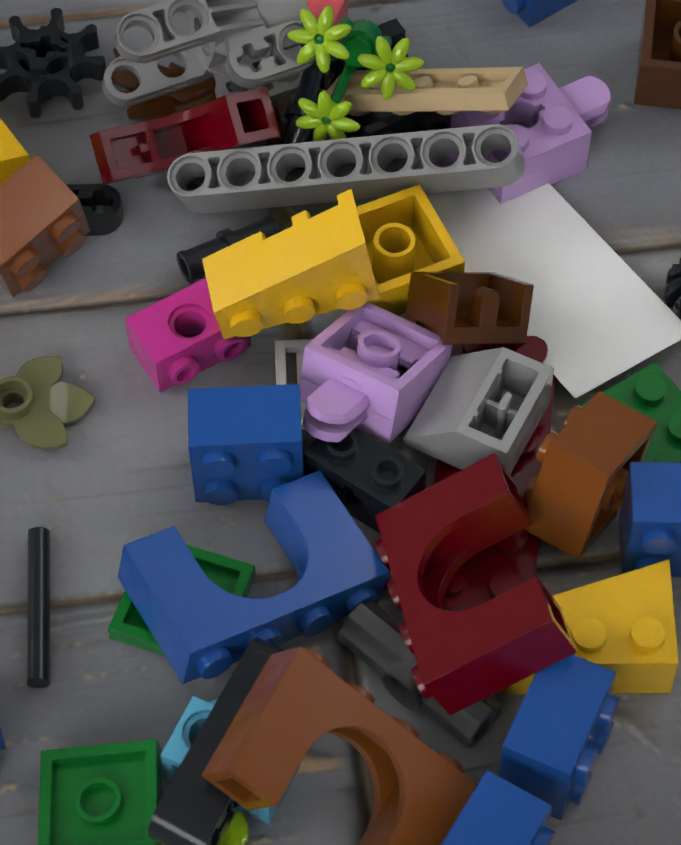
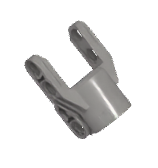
[102,0,316,107]

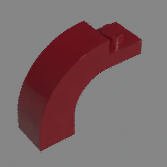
[89,86,281,185]

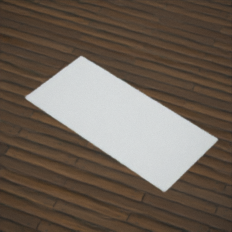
[426,183,681,398]

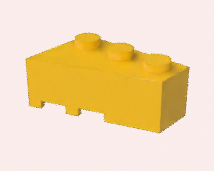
[202,188,380,339]
[498,559,679,694]

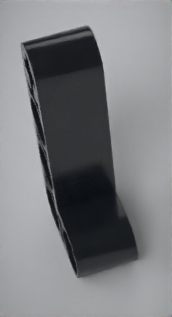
[148,637,285,845]

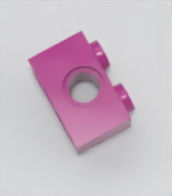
[125,278,251,392]

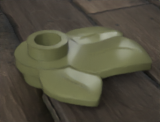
[0,356,95,450]

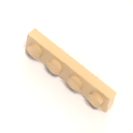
[327,67,528,116]

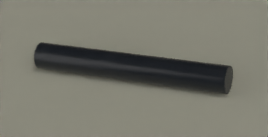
[27,527,50,688]

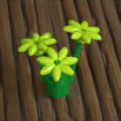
[287,5,424,141]

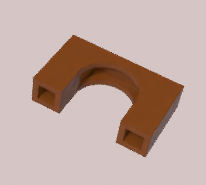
[201,646,478,845]

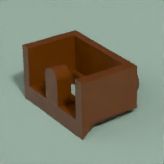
[405,272,534,345]

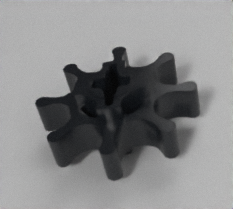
[0,8,106,118]

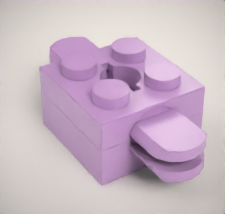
[436,63,610,204]
[299,302,453,443]

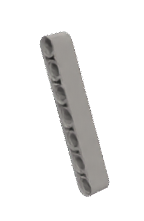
[167,124,525,214]

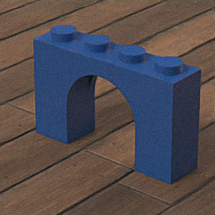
[118,470,389,684]

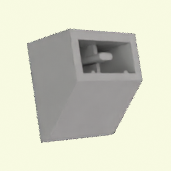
[403,347,554,474]

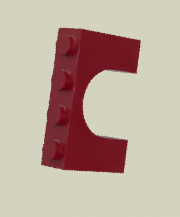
[375,453,577,716]

